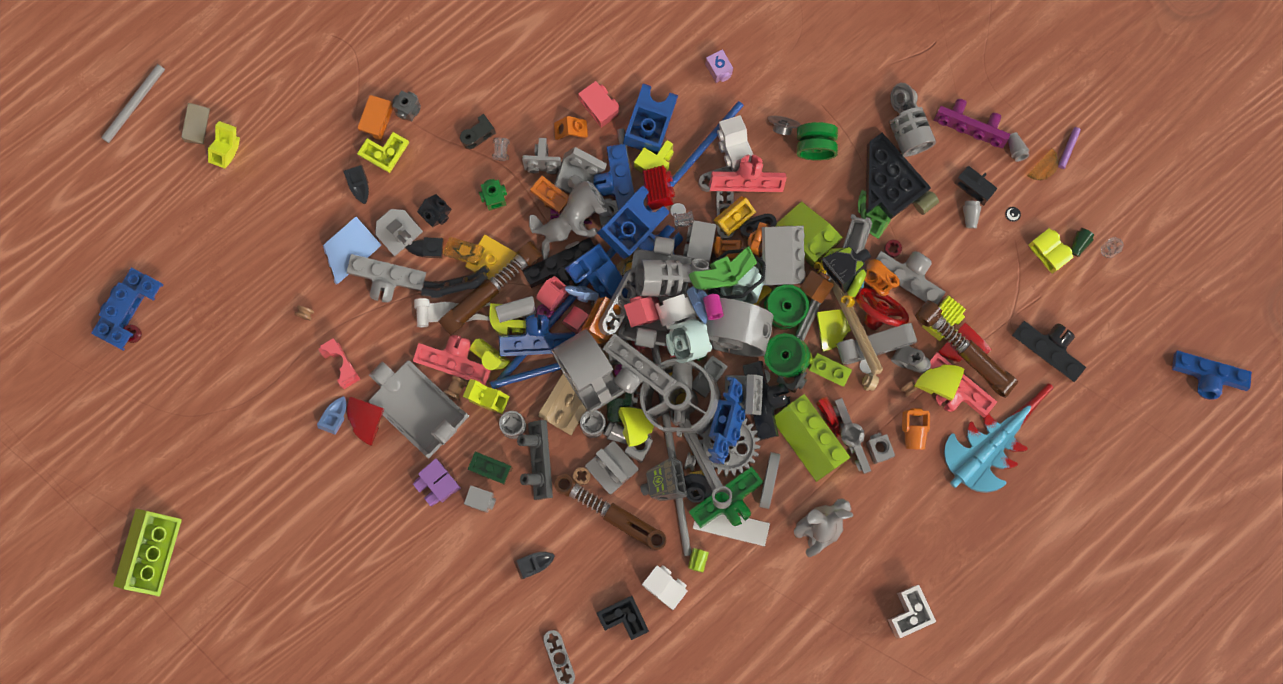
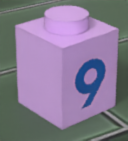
[705,49,733,83]

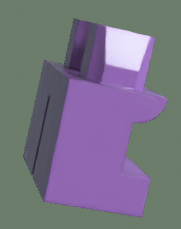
[413,458,461,506]

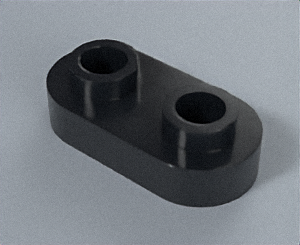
[740,213,777,240]

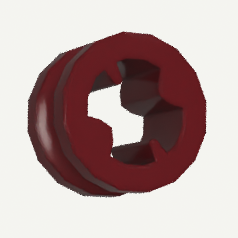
[884,240,902,258]
[123,324,142,343]

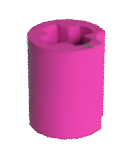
[703,294,724,320]

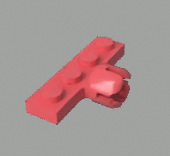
[709,154,787,192]
[413,335,491,386]
[929,353,997,417]

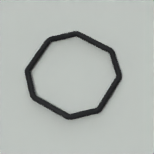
[709,249,766,299]

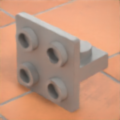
[522,138,561,174]
[585,441,639,495]

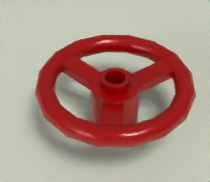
[855,288,909,330]

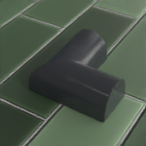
[597,595,649,640]

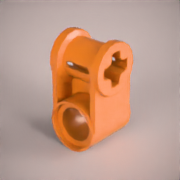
[864,259,900,296]

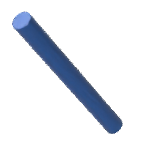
[490,363,561,389]

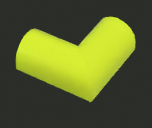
[357,132,409,173]
[469,339,510,370]

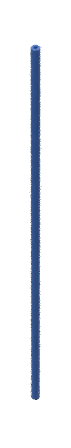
[496,101,744,388]

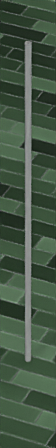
[617,129,691,556]

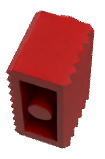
[643,165,675,210]

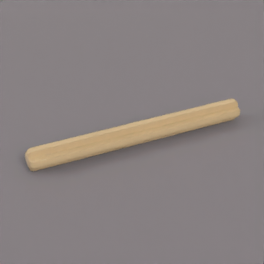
[831,278,883,375]

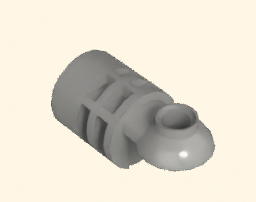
[889,83,936,157]
[635,258,710,297]

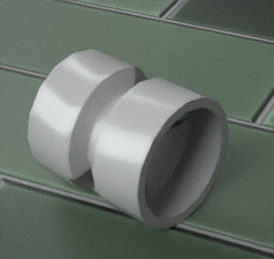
[580,410,606,438]
[499,411,526,439]

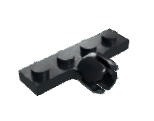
[522,237,595,288]
[1012,320,1087,382]
[743,361,790,441]

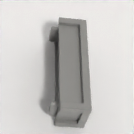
[843,214,872,253]

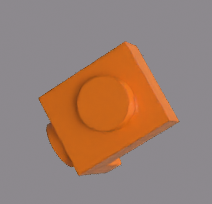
[712,236,742,261]

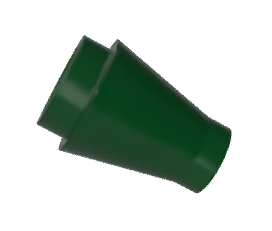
[1071,228,1094,257]

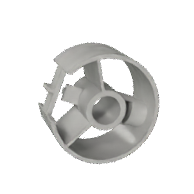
[697,298,774,357]
[551,329,624,414]
[640,359,721,437]

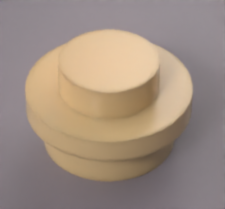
[862,372,879,391]

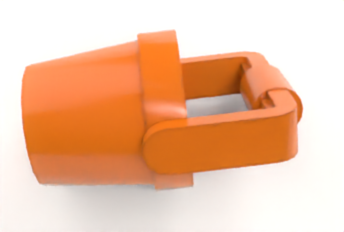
[748,222,768,258]
[902,408,930,450]

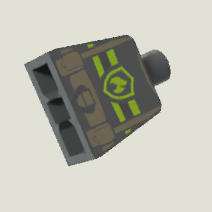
[640,458,687,501]

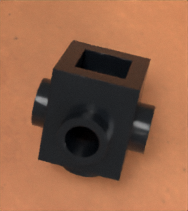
[417,194,452,227]

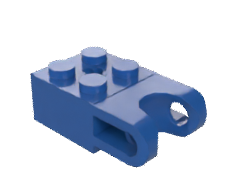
[623,83,678,155]
[597,186,669,259]

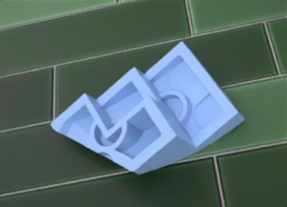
[323,217,381,285]

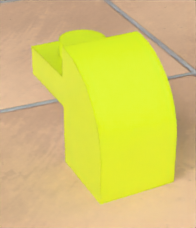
[208,121,240,169]
[634,140,674,173]
[489,303,526,336]
[463,379,510,414]

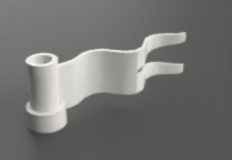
[414,298,490,327]

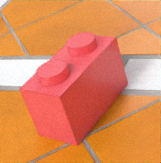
[578,81,619,128]
[624,296,660,328]

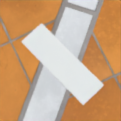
[693,514,770,546]

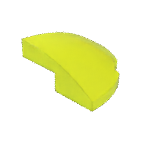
[816,309,851,352]
[914,365,965,401]
[618,407,654,447]

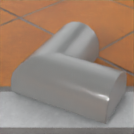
[495,296,537,323]

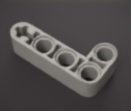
[836,323,917,364]

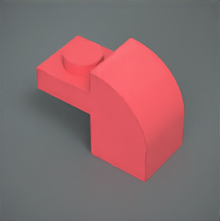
[536,276,570,311]
[562,306,589,334]

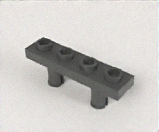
[517,420,553,500]

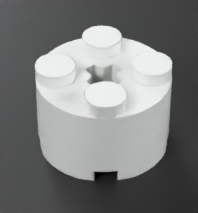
[655,294,698,330]

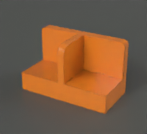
[358,95,393,141]
[530,176,569,214]

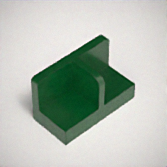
[467,451,513,485]

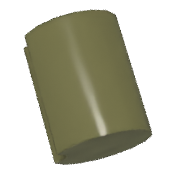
[914,191,939,215]

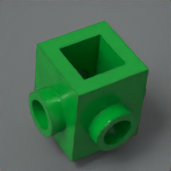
[479,179,507,211]

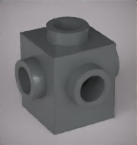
[392,90,421,122]

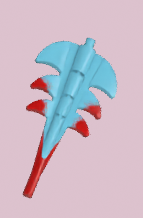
[944,383,1054,493]

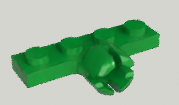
[689,467,764,529]

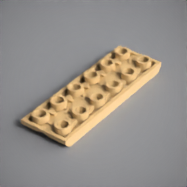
[538,330,628,435]

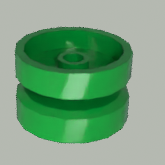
[797,122,838,161]
[763,284,809,330]
[764,333,811,378]

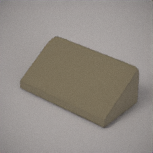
[181,103,210,144]

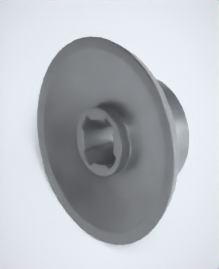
[768,116,801,135]

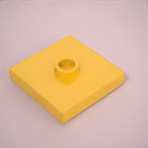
[465,235,517,279]

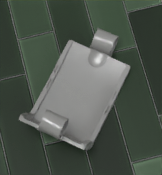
[618,236,692,348]
[369,360,469,459]

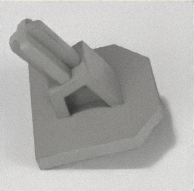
[375,209,423,256]

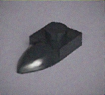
[343,165,369,204]
[405,237,444,258]
[514,552,555,580]

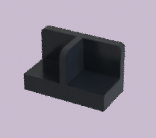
[954,166,997,206]

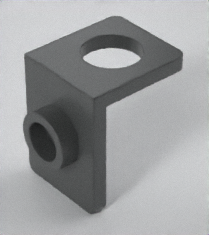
[776,371,807,393]

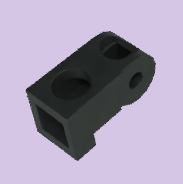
[460,114,496,149]

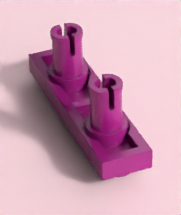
[933,99,1010,149]

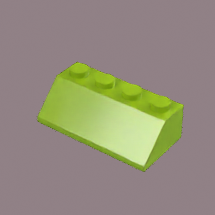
[775,394,851,482]
[113,509,182,596]

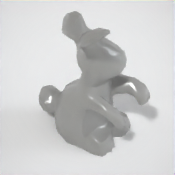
[529,175,613,260]
[794,499,854,557]

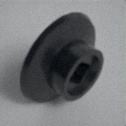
[684,474,712,502]

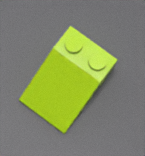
[777,201,842,267]

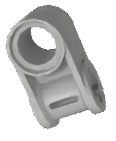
[891,346,931,373]

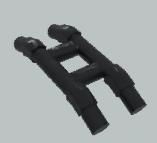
[421,265,490,298]

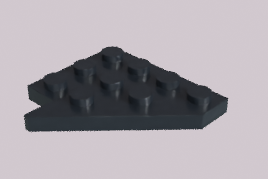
[866,132,931,219]

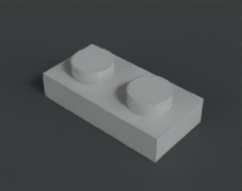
[692,355,728,398]

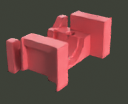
[318,338,361,389]

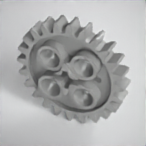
[699,418,760,476]

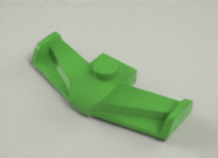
[689,246,757,290]

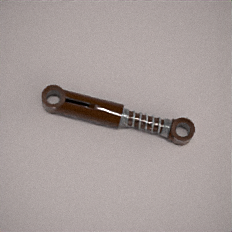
[438,241,543,335]
[915,300,1018,398]
[554,474,666,551]

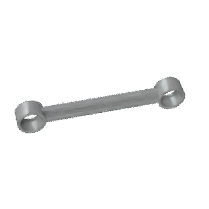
[670,404,732,509]

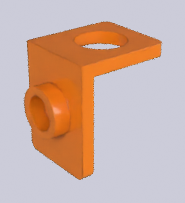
[554,116,588,140]

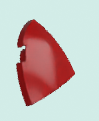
[938,323,992,362]
[347,397,385,446]
[816,397,840,438]

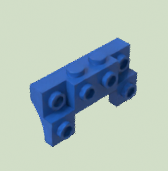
[565,244,628,324]
[91,267,164,351]
[708,377,745,464]

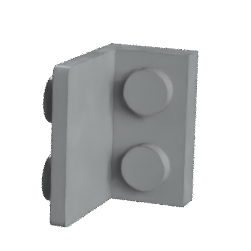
[554,147,607,194]
[724,375,763,415]

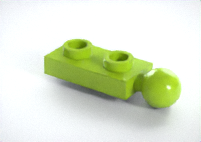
[809,353,852,387]

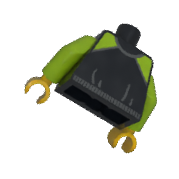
[814,246,871,307]

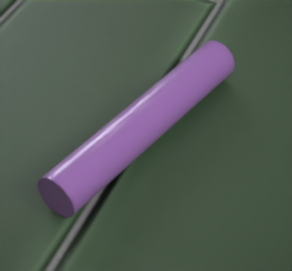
[1058,127,1081,169]

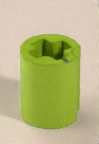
[688,548,709,573]

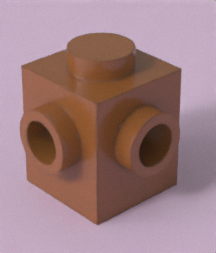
[800,270,834,304]

